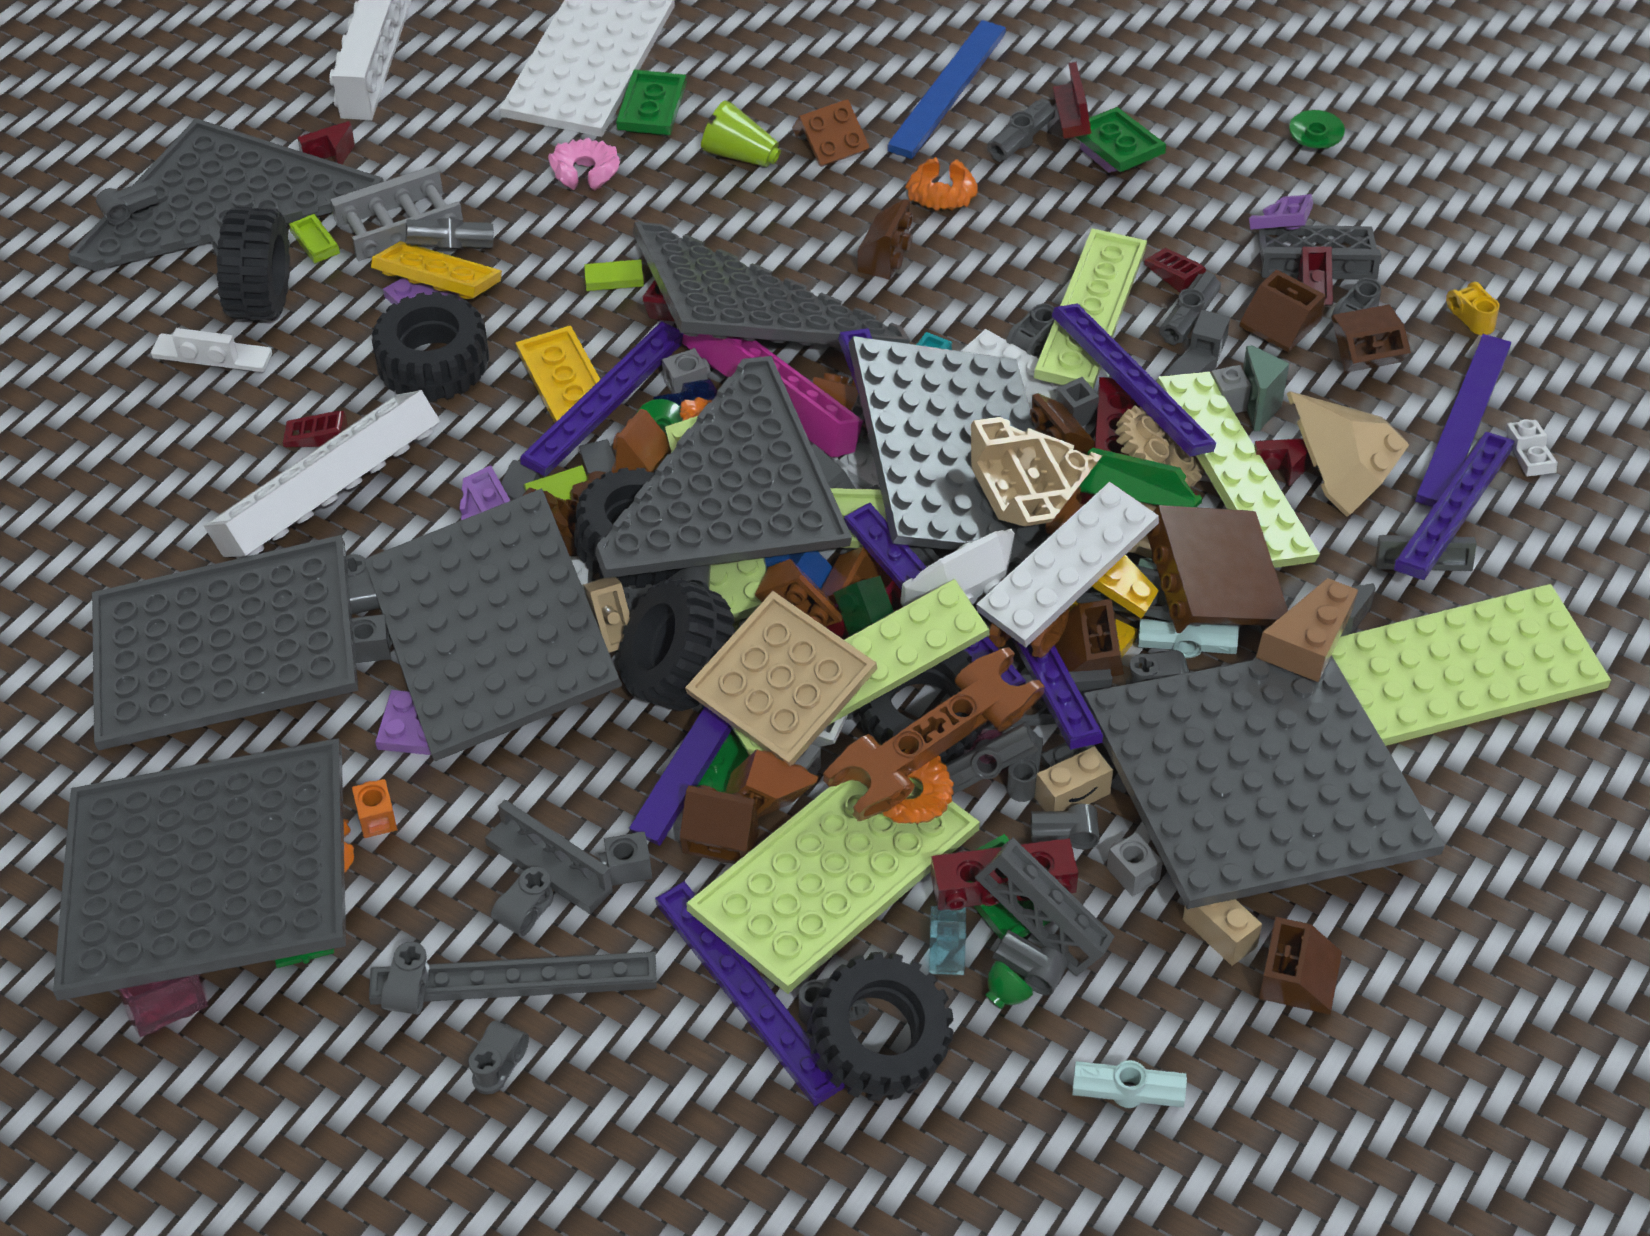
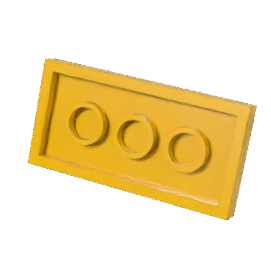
[371,241,502,299]
[515,325,601,423]

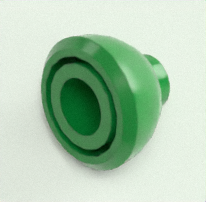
[985,961,1033,1009]

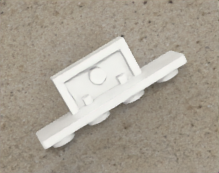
[151,328,272,372]

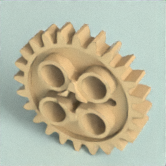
[1115,405,1205,487]

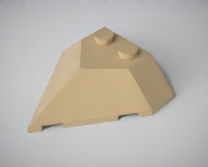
[1287,391,1409,517]
[971,417,1102,527]

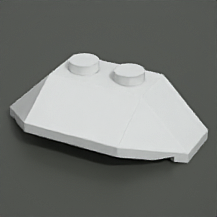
[901,529,1015,607]

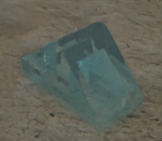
[929,906,966,975]

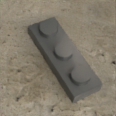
[1375,535,1477,571]

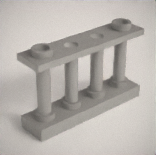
[330,165,463,261]

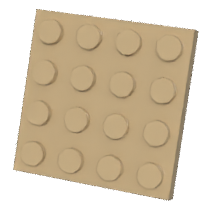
[685,591,878,766]

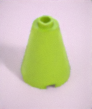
[701,100,781,167]

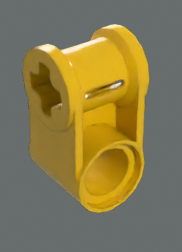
[1446,282,1499,335]

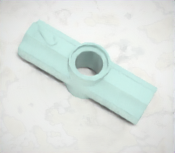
[1138,619,1238,658]
[1072,1060,1187,1108]

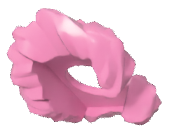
[548,138,620,191]

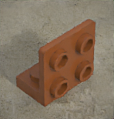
[792,99,869,167]

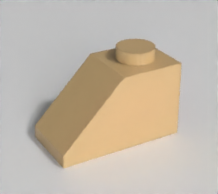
[583,577,630,653]

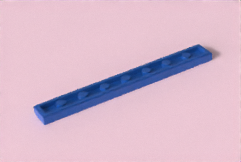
[888,20,1006,159]

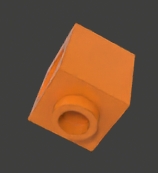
[352,779,398,839]

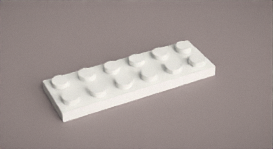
[976,482,1159,647]

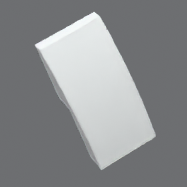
[1506,419,1558,477]

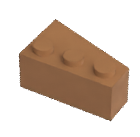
[1256,578,1358,682]

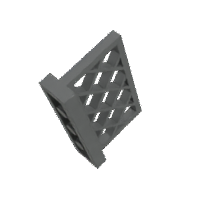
[1257,225,1381,280]

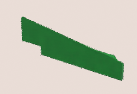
[1079,448,1202,507]

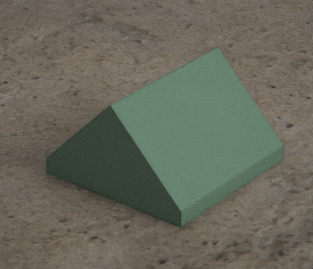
[1243,345,1289,431]

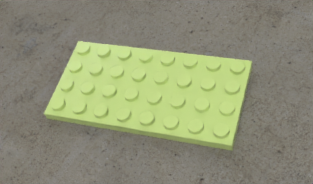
[1332,584,1611,746]
[687,778,980,994]

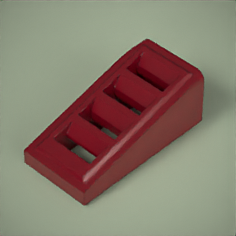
[1144,248,1206,292]
[283,411,348,447]

